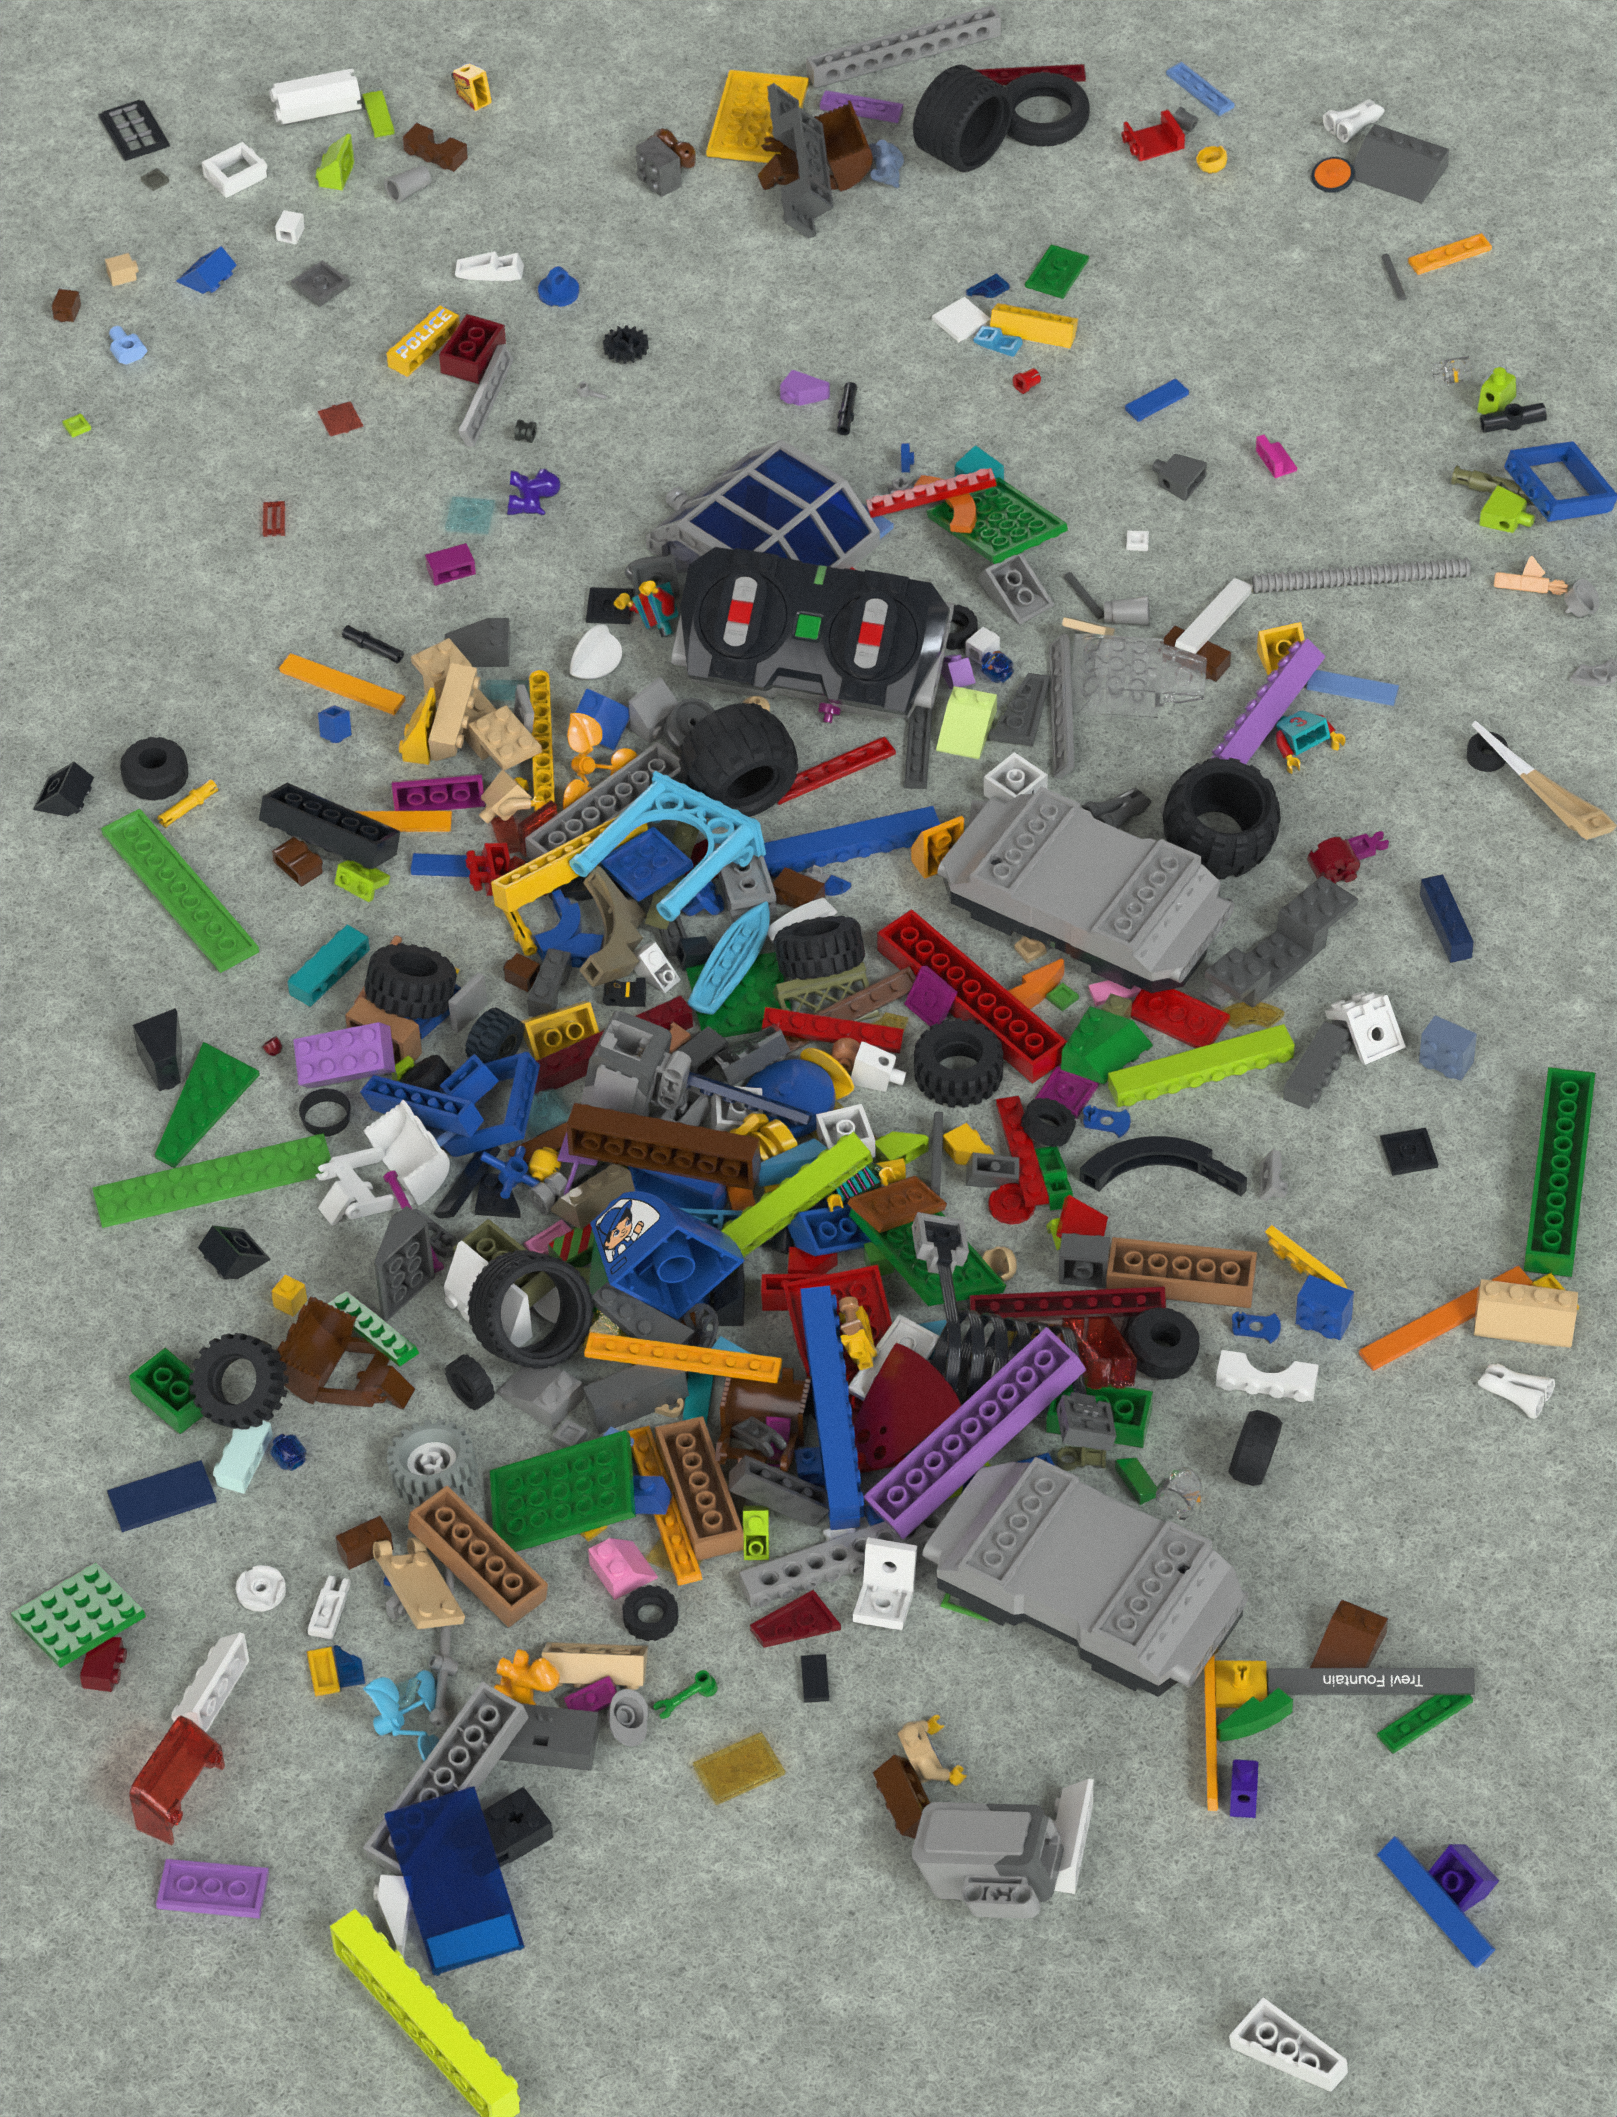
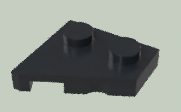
[475,1173,521,1218]

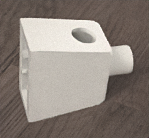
[851,1042,907,1092]

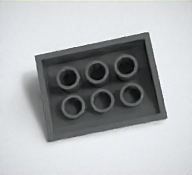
[1353,124,1449,204]
[374,1206,435,1322]

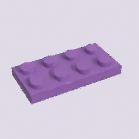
[156,1859,269,1919]

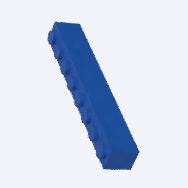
[764,806,940,877]

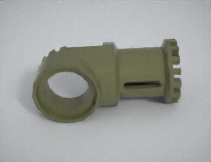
[1057,1446,1106,1471]

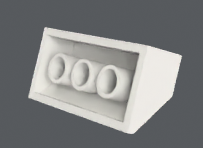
[172,1632,249,1740]
[1052,1779,1094,1894]

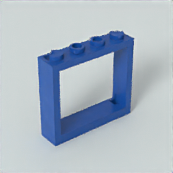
[1504,441,1617,522]
[443,1052,540,1157]

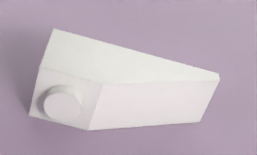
[374,1875,414,1957]

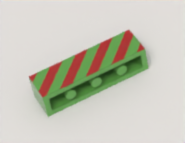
[548,1224,594,1268]

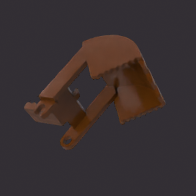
[758,100,873,192]
[277,1296,415,1410]
[715,1367,812,1495]

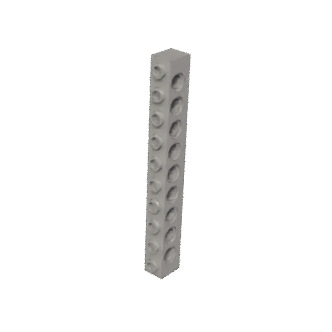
[806,5,1001,88]
[739,1496,960,1608]

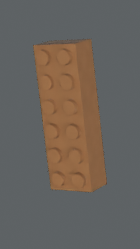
[1106,1237,1257,1308]
[655,1416,744,1561]
[408,1486,548,1628]

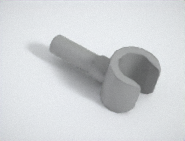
[576,382,607,400]

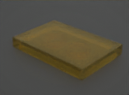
[693,1732,785,1806]

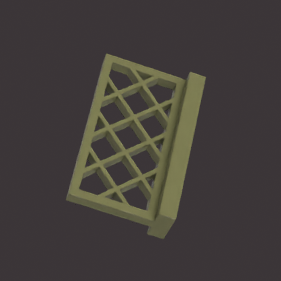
[773,962,880,1022]

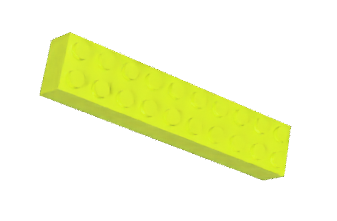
[330,1909,520,2117]

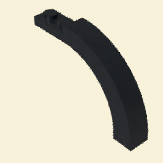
[1080,1136,1247,1197]

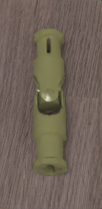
[1451,465,1535,506]

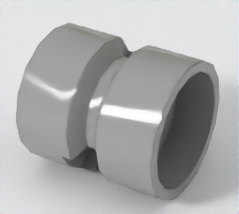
[528,1172,572,1215]

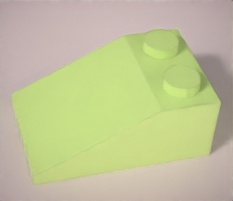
[936,686,997,759]

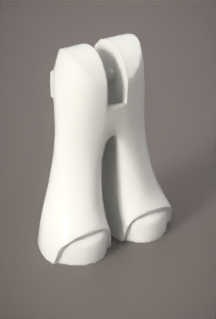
[1323,99,1384,143]
[1478,1364,1555,1419]

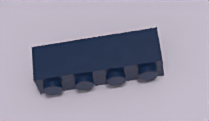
[1420,874,1474,963]

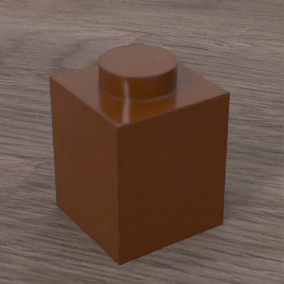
[52,289,81,322]
[503,953,540,992]

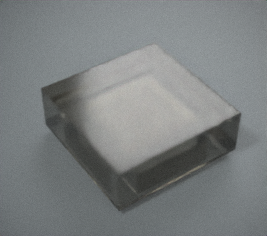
[141,168,169,191]

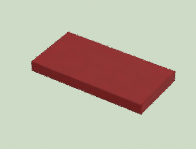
[1131,989,1230,1049]

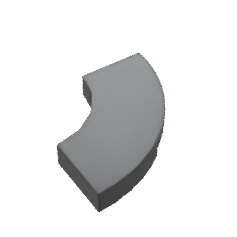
[1570,658,1617,686]

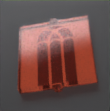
[318,401,363,437]

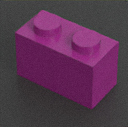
[425,543,476,586]

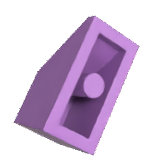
[780,369,830,406]

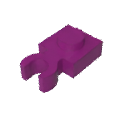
[1348,831,1389,860]

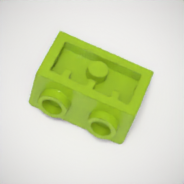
[334,860,390,902]

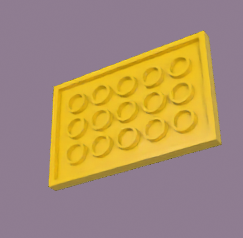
[706,70,809,163]

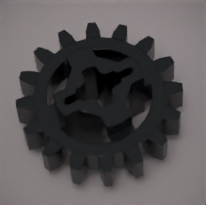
[603,325,649,364]

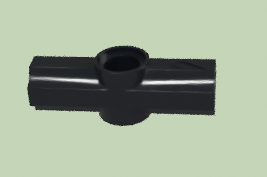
[1479,403,1547,433]

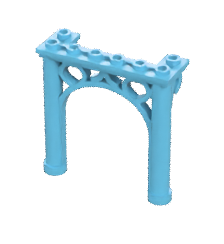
[569,771,766,922]

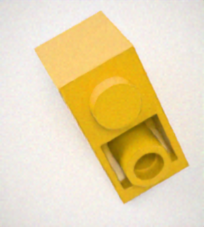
[943,1123,994,1165]

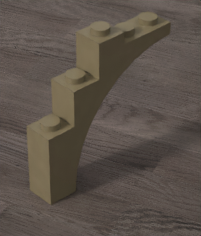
[579,866,647,987]

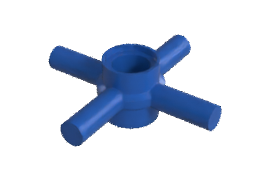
[480,1146,540,1199]

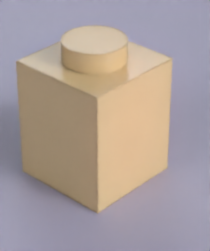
[105,253,139,286]

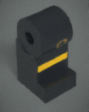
[603,977,646,1007]

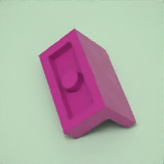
[1256,434,1297,478]

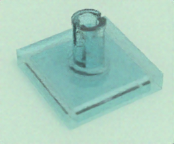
[526,1087,571,1139]

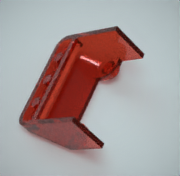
[129,1715,225,1846]

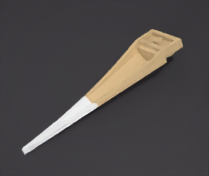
[1472,721,1617,840]

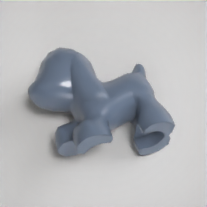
[869,139,904,188]

